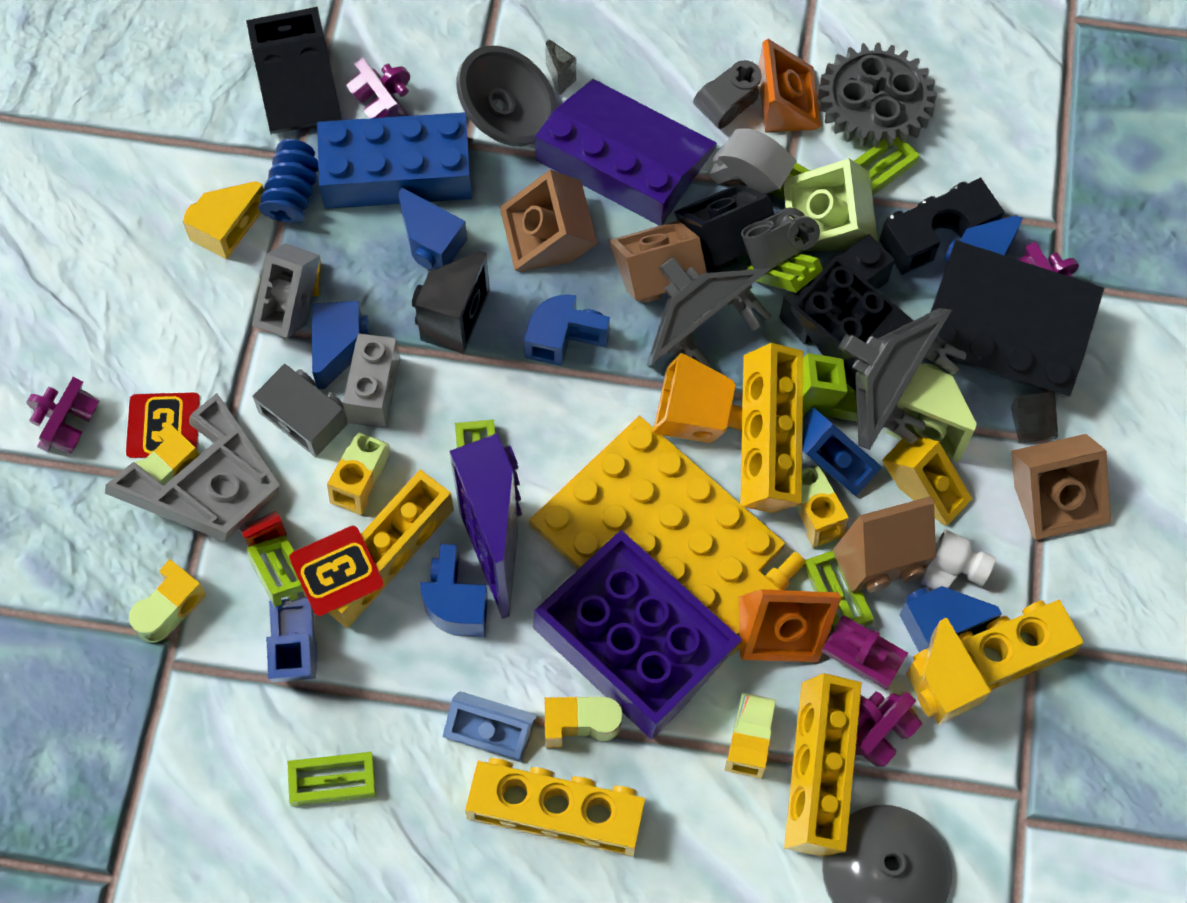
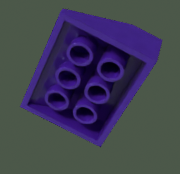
[535,79,717,226]
[449,433,522,619]
[533,530,742,740]

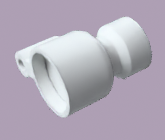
[920,529,996,590]

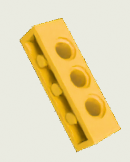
[740,343,803,513]
[328,469,454,629]
[906,599,1084,718]
[784,673,862,857]
[465,758,645,857]

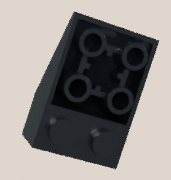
[246,7,342,134]
[790,255,914,391]

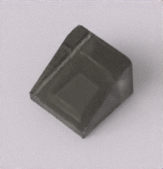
[545,40,576,95]
[1011,392,1058,443]

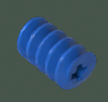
[258,139,318,223]

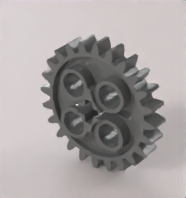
[817,42,937,149]

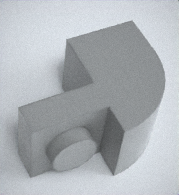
[708,128,797,194]

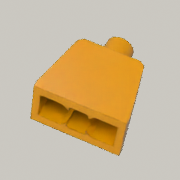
[652,353,742,443]

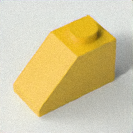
[182,181,264,260]
[882,436,972,526]
[917,618,991,725]

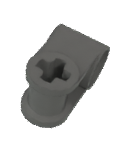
[693,60,762,129]
[741,207,820,269]

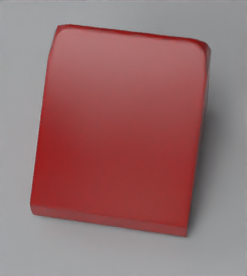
[240,511,287,547]

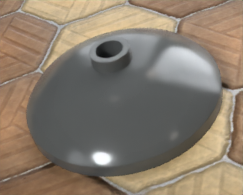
[456,45,557,147]
[822,805,952,903]

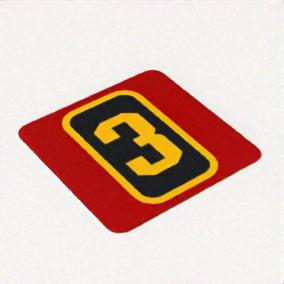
[126,392,200,458]
[289,526,384,616]

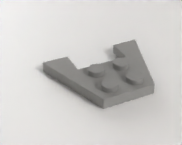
[105,393,280,542]

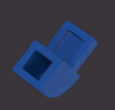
[524,294,610,366]
[420,544,488,637]
[266,597,317,682]

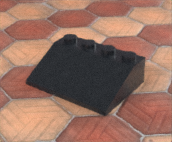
[930,240,1104,398]

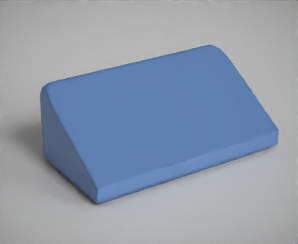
[442,691,537,762]

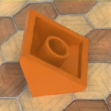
[759,39,821,132]
[739,589,841,662]

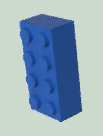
[317,112,472,209]

